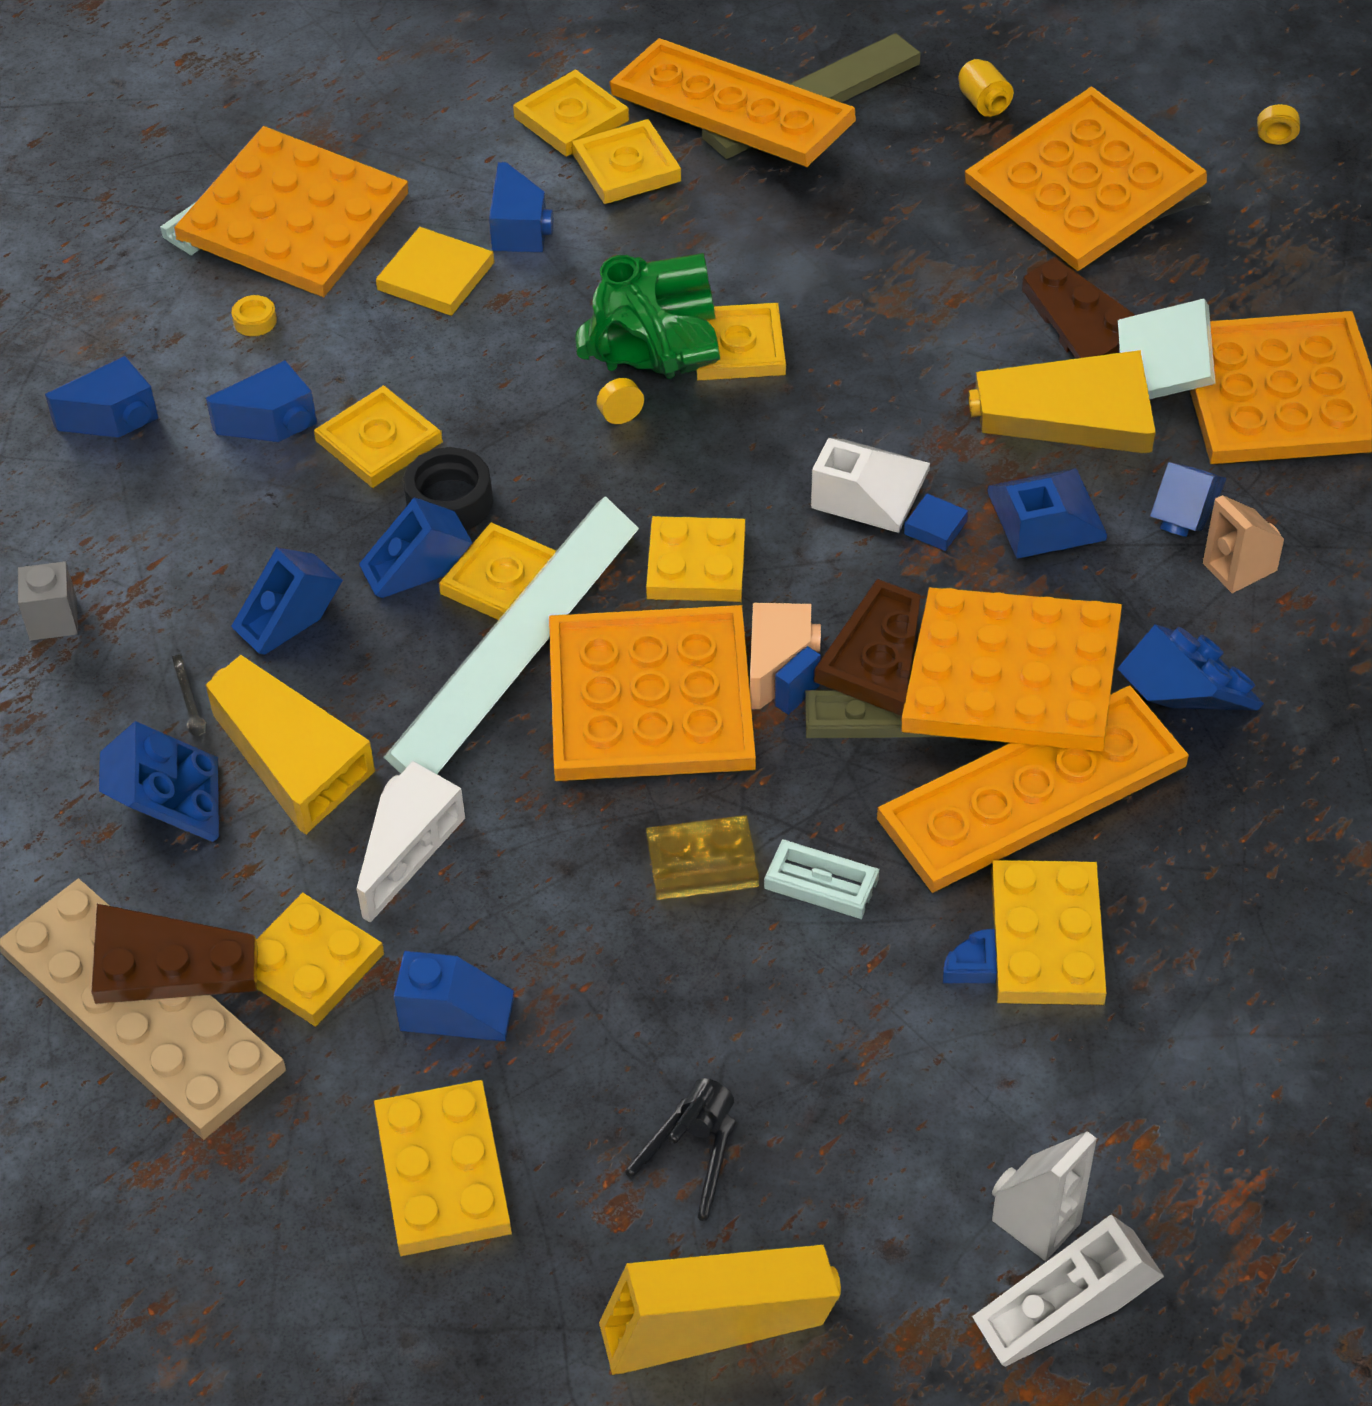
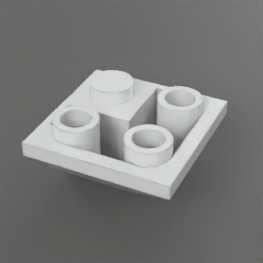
[811,438,930,533]

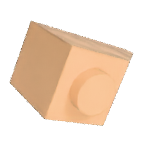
[1203,495,1284,593]
[750,603,821,709]

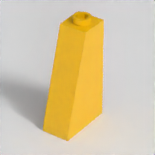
[968,350,1156,453]
[206,655,375,834]
[599,1245,841,1375]

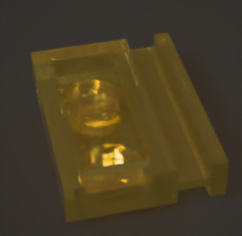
[646,815,759,900]

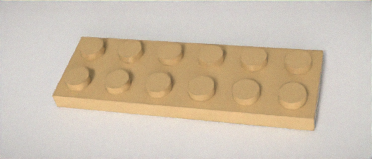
[0,878,286,1140]

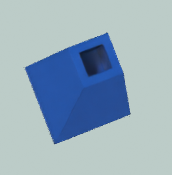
[987,468,1107,559]
[1117,624,1264,711]
[99,721,219,842]

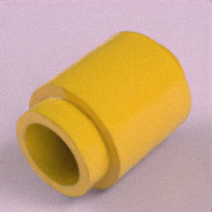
[958,59,1014,117]

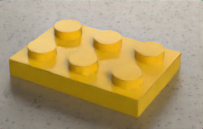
[991,860,1106,1005]
[374,1080,512,1257]

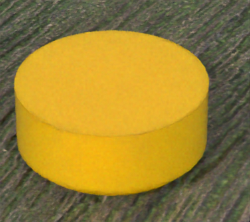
[1257,104,1300,145]
[231,295,277,336]
[597,378,644,424]

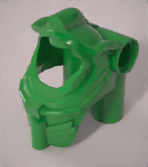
[575,253,720,379]

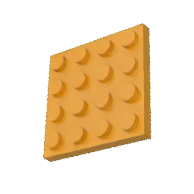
[965,86,1207,271]
[174,126,408,298]
[1190,311,1372,464]
[902,587,1122,752]
[549,605,756,781]

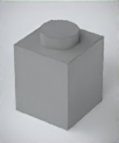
[18,561,78,641]

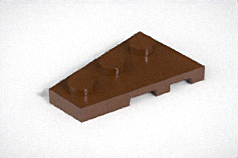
[1022,257,1135,359]
[814,579,921,716]
[91,903,258,1004]

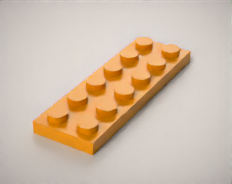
[609,38,856,167]
[877,685,1189,893]

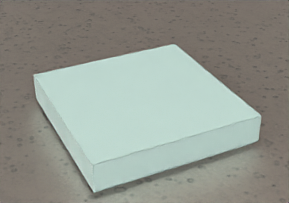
[1118,299,1216,399]

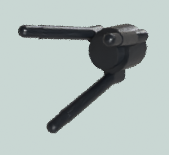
[625,1078,736,1221]

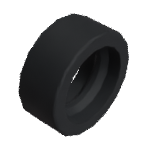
[403,447,493,531]

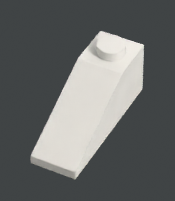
[357,761,465,923]
[992,1132,1097,1262]
[972,1215,1164,1367]

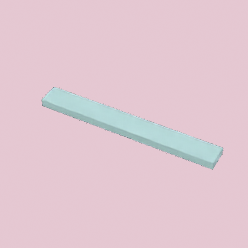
[383,496,639,774]

